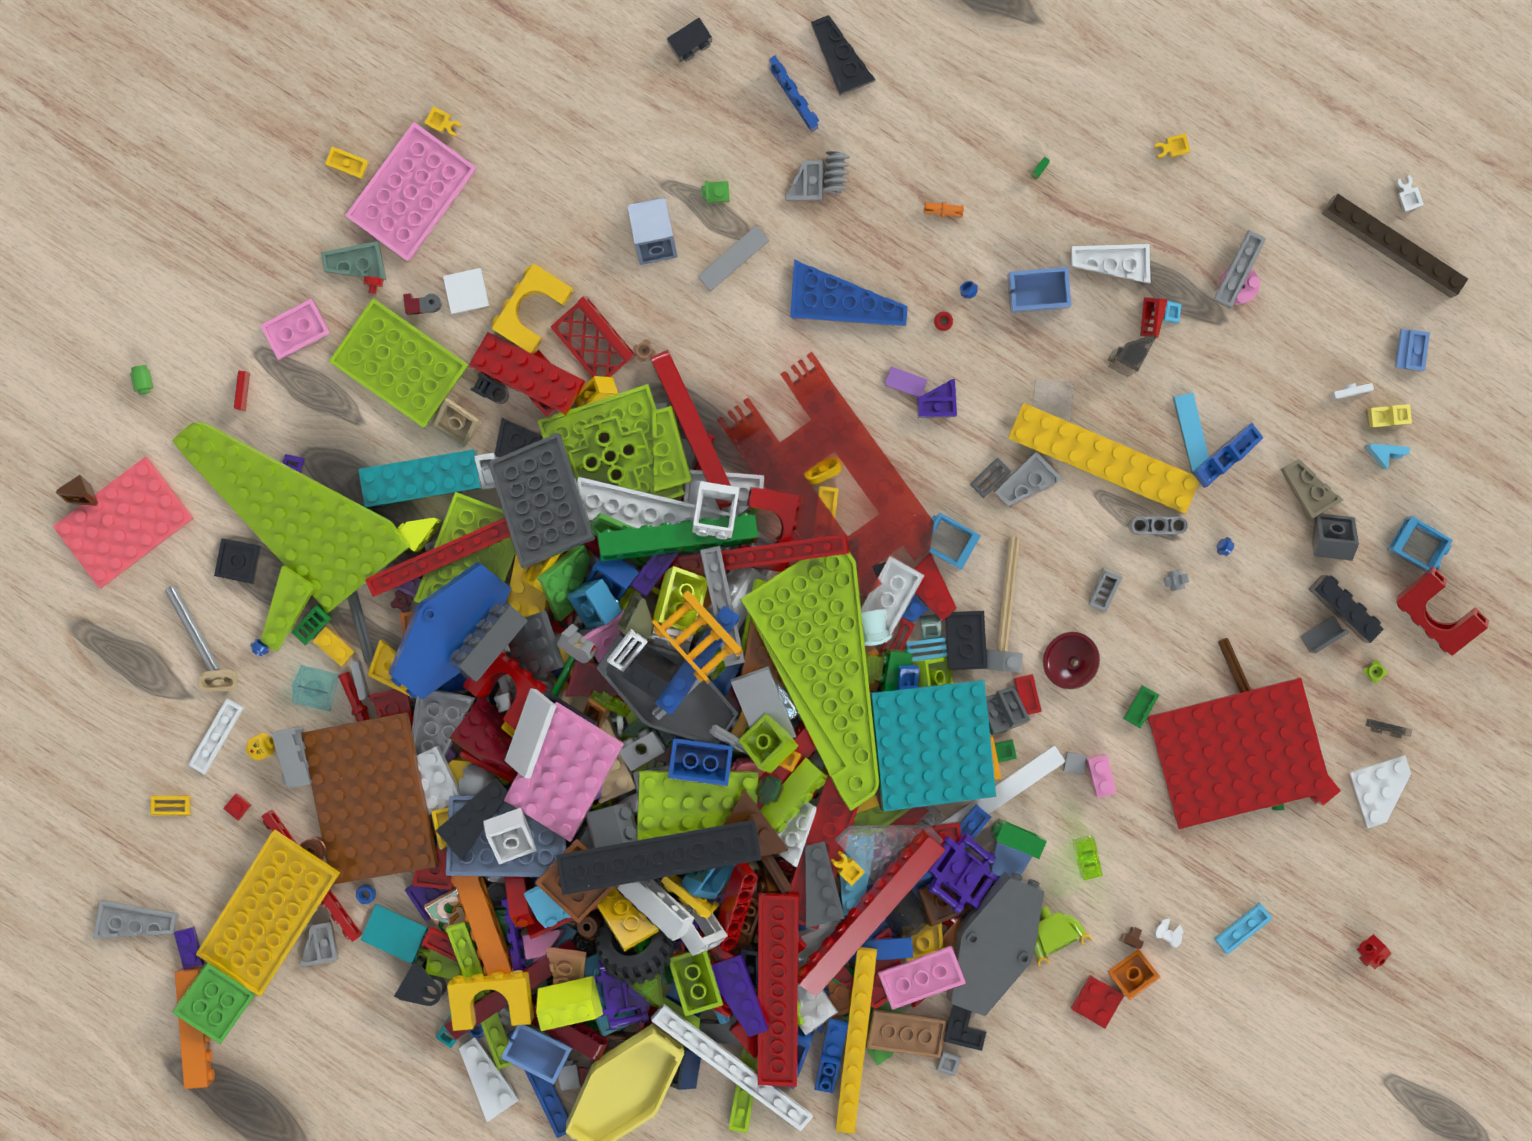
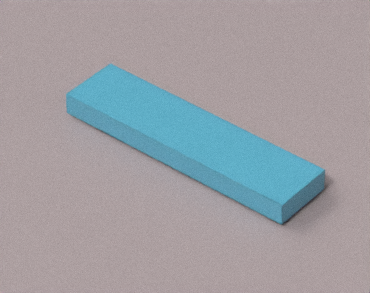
[1173,393,1209,473]

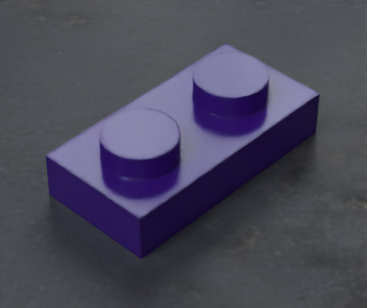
[174,926,204,970]

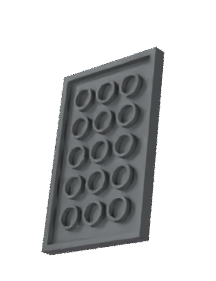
[488,432,595,569]

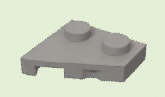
[785,160,823,201]
[300,921,339,967]

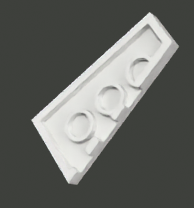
[459,1037,520,1122]

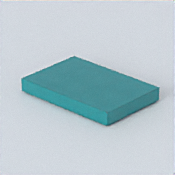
[361,904,429,964]

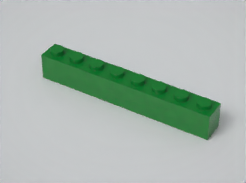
[597,513,758,562]

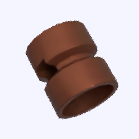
[299,836,327,860]

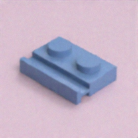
[1395,329,1430,372]

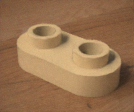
[198,670,238,692]

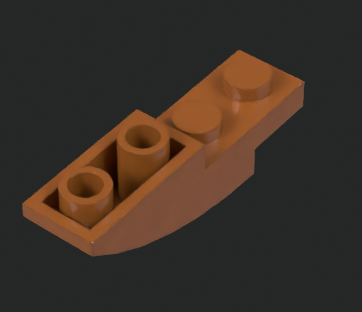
[731,898,759,956]

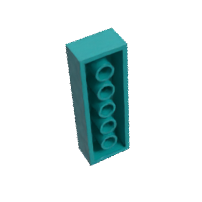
[358,449,482,508]

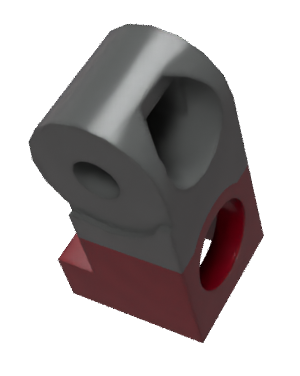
[403,293,442,315]

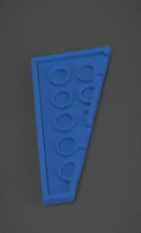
[790,259,908,326]

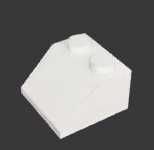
[483,808,537,864]

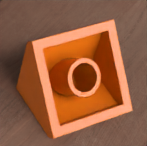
[1107,949,1161,1001]

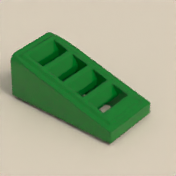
[292,605,333,646]

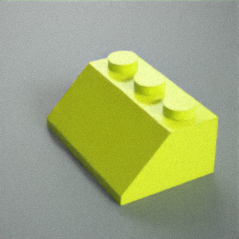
[652,566,708,635]
[536,975,603,1031]

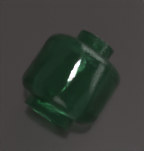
[755,774,784,805]

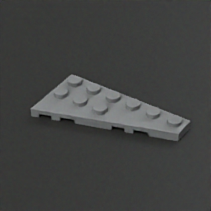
[412,689,475,758]

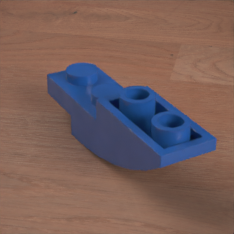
[814,1019,848,1093]

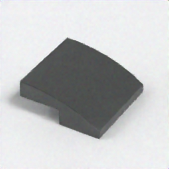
[986,686,1030,736]

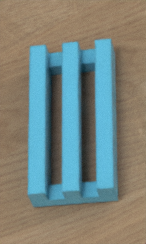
[906,637,947,661]

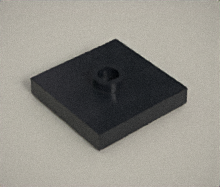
[214,538,261,584]

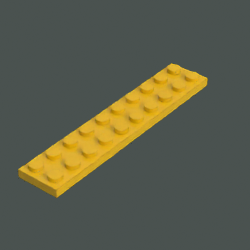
[1007,403,1199,514]

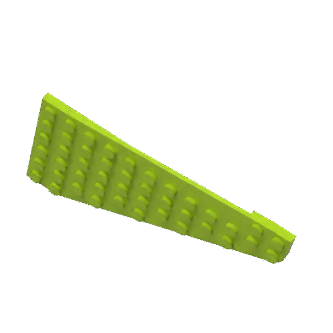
[172,422,410,614]
[739,552,879,811]

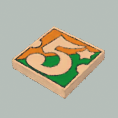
[424,888,469,934]

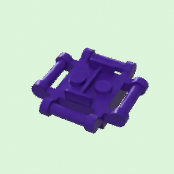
[927,833,998,914]
[594,952,661,1030]

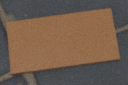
[865,1008,947,1058]

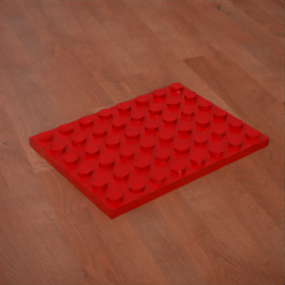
[1148,677,1332,829]

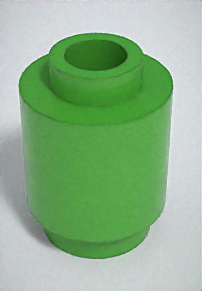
[130,365,153,395]

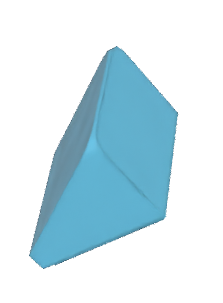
[1163,301,1181,323]

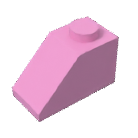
[522,929,566,962]

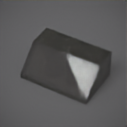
[1107,335,1156,377]

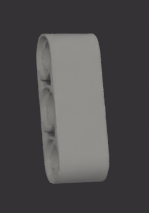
[1128,517,1188,535]

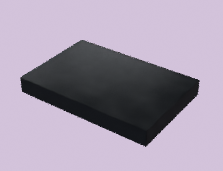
[945,611,987,671]

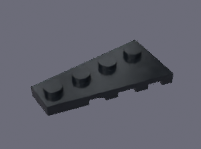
[811,15,876,96]

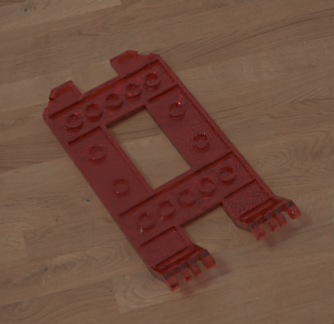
[716,351,934,596]

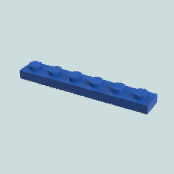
[655,606,741,716]

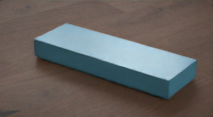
[1214,903,1273,955]

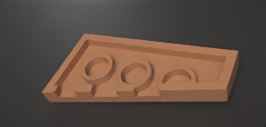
[546,947,587,985]

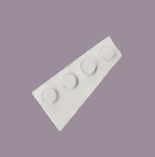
[1071,244,1151,284]

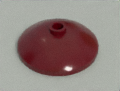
[1043,632,1100,690]

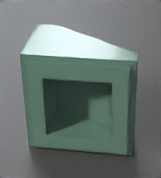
[920,614,942,640]

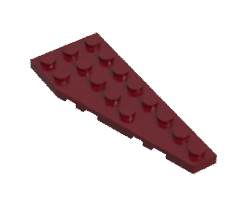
[449,698,599,805]

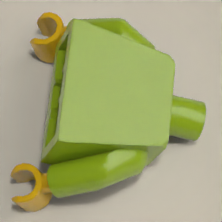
[1034,906,1092,968]

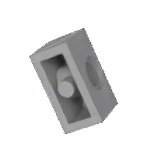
[620,728,667,771]

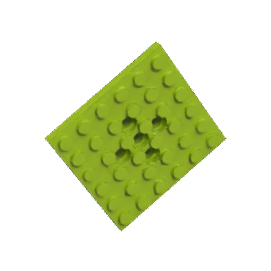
[537,384,685,521]

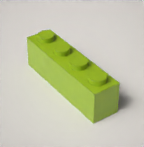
[760,758,828,834]

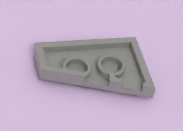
[994,452,1063,506]

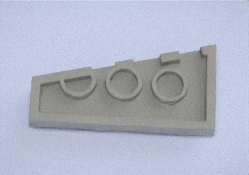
[93,900,178,939]

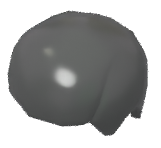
[486,881,507,908]

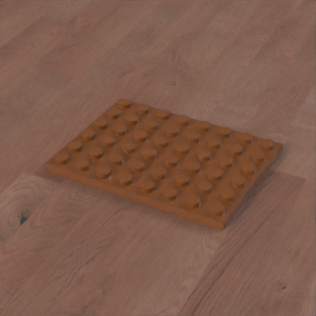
[301,712,439,884]

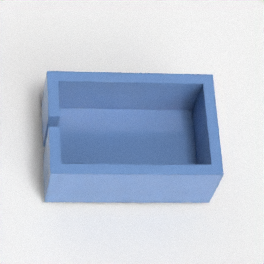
[1007,267,1071,314]
[501,1024,572,1085]

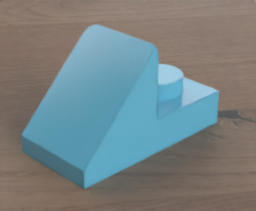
[1365,444,1410,469]

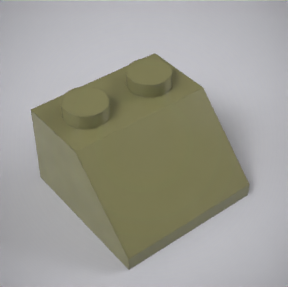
[616,592,654,640]

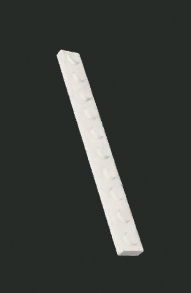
[651,1003,813,1131]

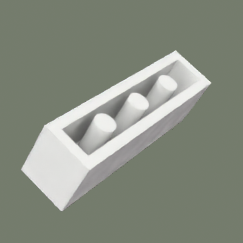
[617,879,695,941]

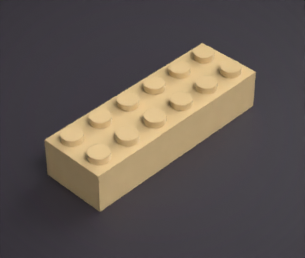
[557,689,636,804]

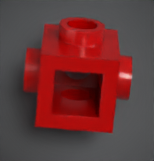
[1356,934,1392,969]

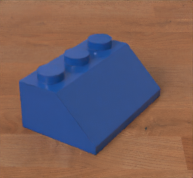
[668,738,733,786]

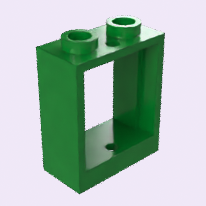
[991,818,1047,859]

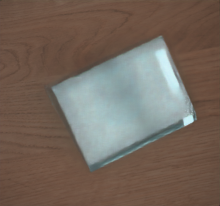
[292,665,340,712]

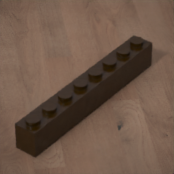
[1321,194,1468,298]

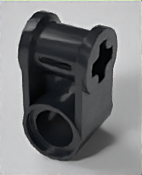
[470,373,509,404]

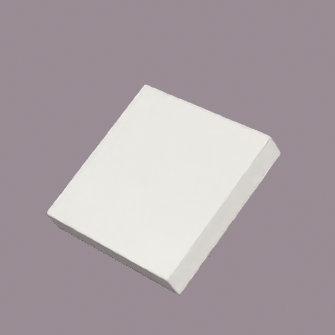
[443,268,490,315]

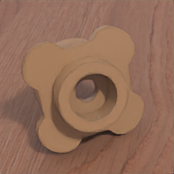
[633,339,656,362]

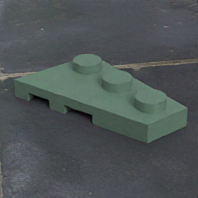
[321,241,387,280]

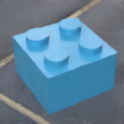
[567,579,622,628]

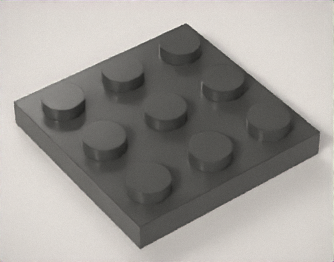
[508,610,565,677]

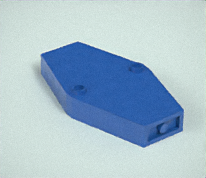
[388,562,511,700]

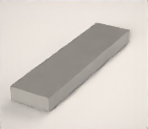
[698,225,769,291]
[1213,230,1266,309]

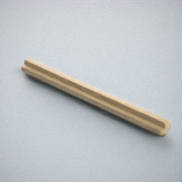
[997,536,1020,651]

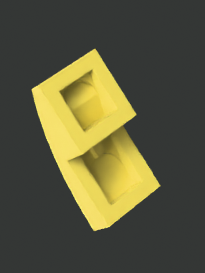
[1367,404,1412,428]

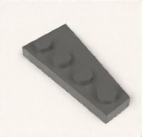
[805,841,844,928]

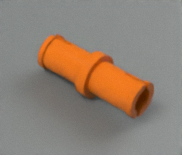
[923,202,964,218]

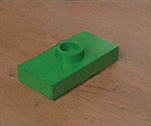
[1123,685,1159,729]

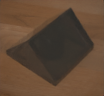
[885,890,928,938]

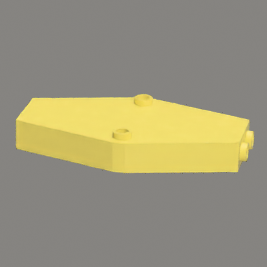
[566,1024,684,1141]

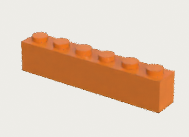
[451,876,513,976]
[175,967,215,1089]

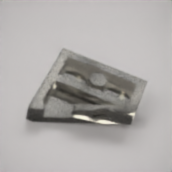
[1366,718,1412,739]

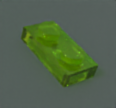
[590,690,630,718]

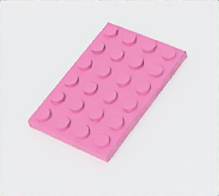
[345,122,477,262]
[504,702,624,842]

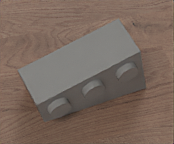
[272,725,313,789]

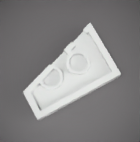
[778,802,817,867]

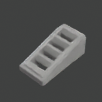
[1088,567,1122,612]

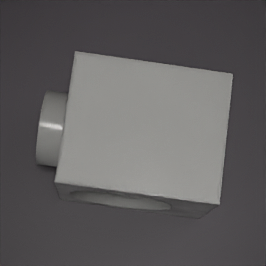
[558,1059,581,1091]

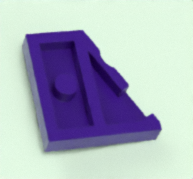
[917,379,957,418]

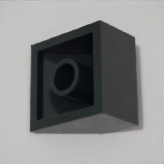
[623,645,678,700]

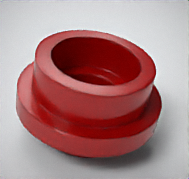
[934,311,953,331]

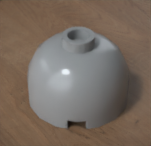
[459,764,495,796]

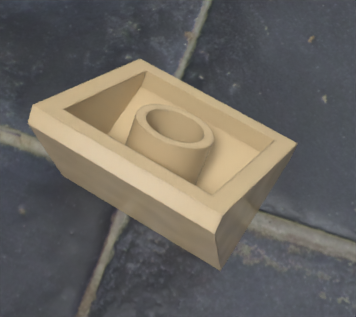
[434,398,482,446]

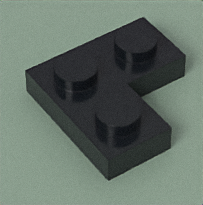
[944,1004,987,1051]

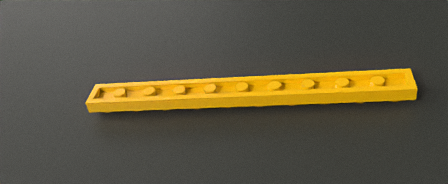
[836,947,877,1134]

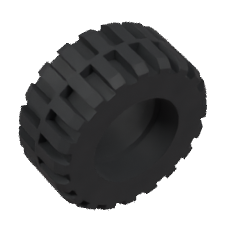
[595,905,675,985]

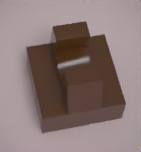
[1119,927,1144,949]

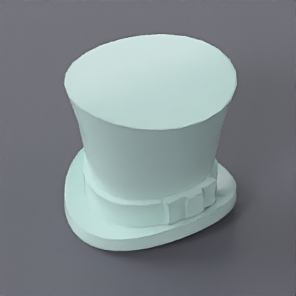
[861,609,893,646]

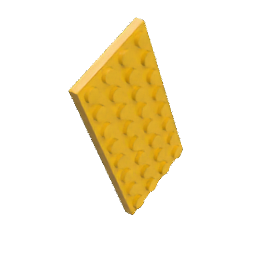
[196,830,340,997]

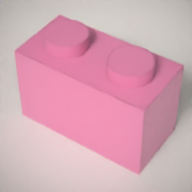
[1086,754,1117,798]

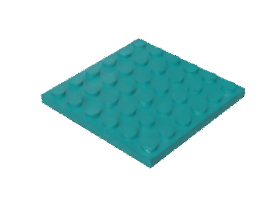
[870,680,996,811]

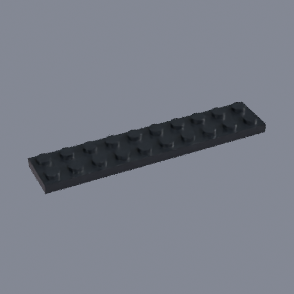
[556,820,762,895]

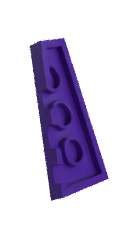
[501,895,527,971]
[711,954,769,1037]

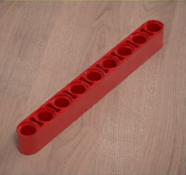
[650,349,738,511]

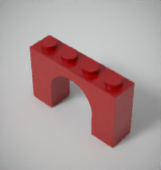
[738,486,801,572]
[1396,566,1489,656]
[463,650,551,730]

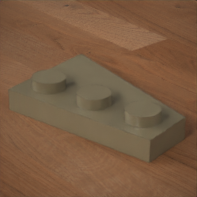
[1280,459,1343,520]

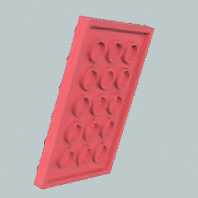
[53,457,194,588]

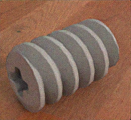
[823,151,850,194]

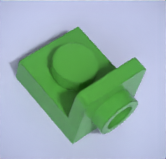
[701,181,730,203]

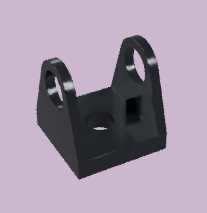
[394,956,447,1006]

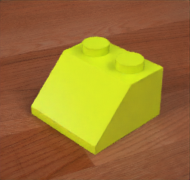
[397,518,443,552]

